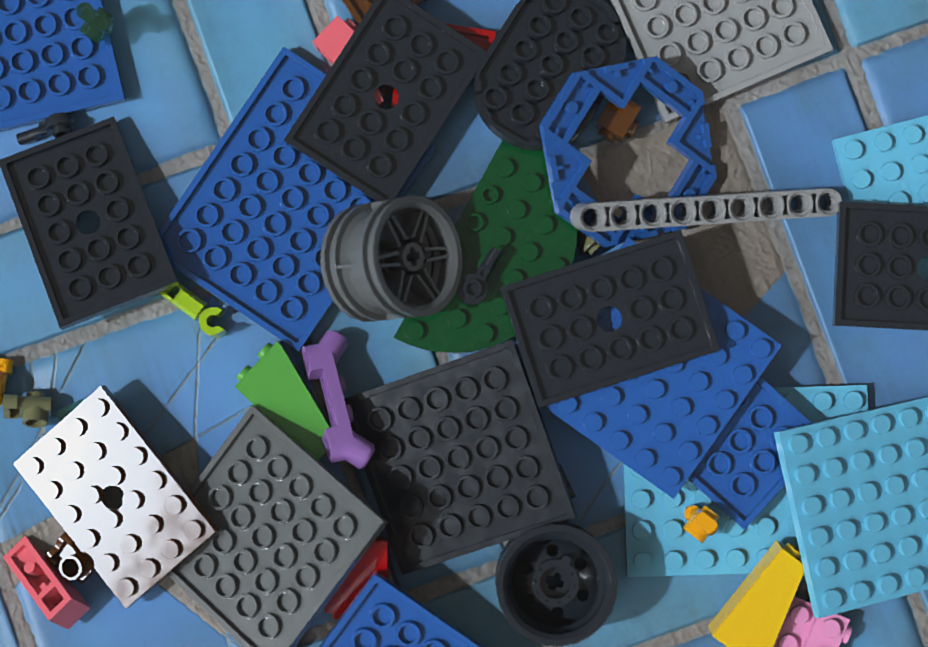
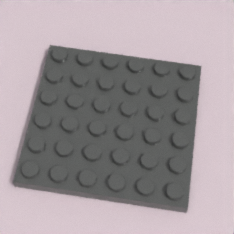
[168,405,388,647]

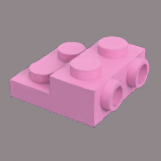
[773,596,852,647]

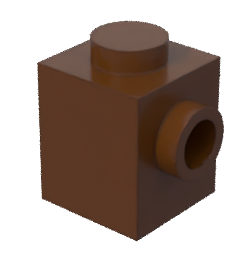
[595,100,642,143]

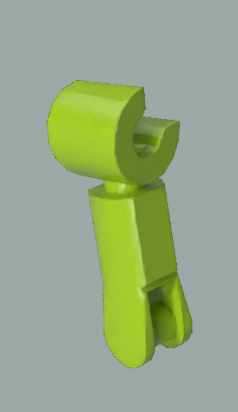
[159,282,228,338]

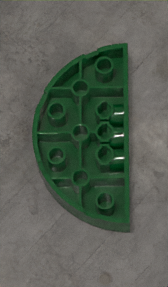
[393,140,577,354]

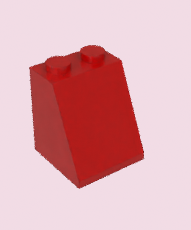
[324,537,390,619]

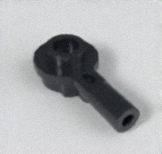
[16,112,77,145]
[457,247,503,305]

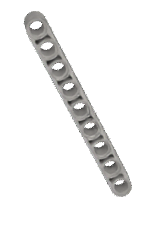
[570,188,842,232]

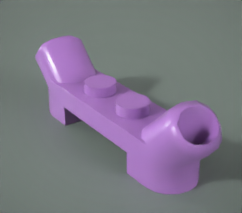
[302,330,375,469]

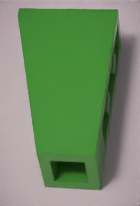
[234,341,332,461]

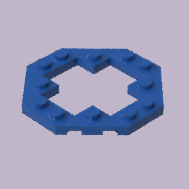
[539,56,717,247]

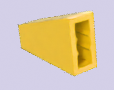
[708,540,804,647]

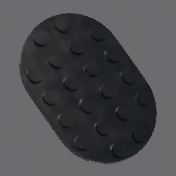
[473,0,626,151]

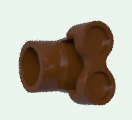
[45,532,96,584]

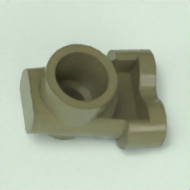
[3,391,52,428]

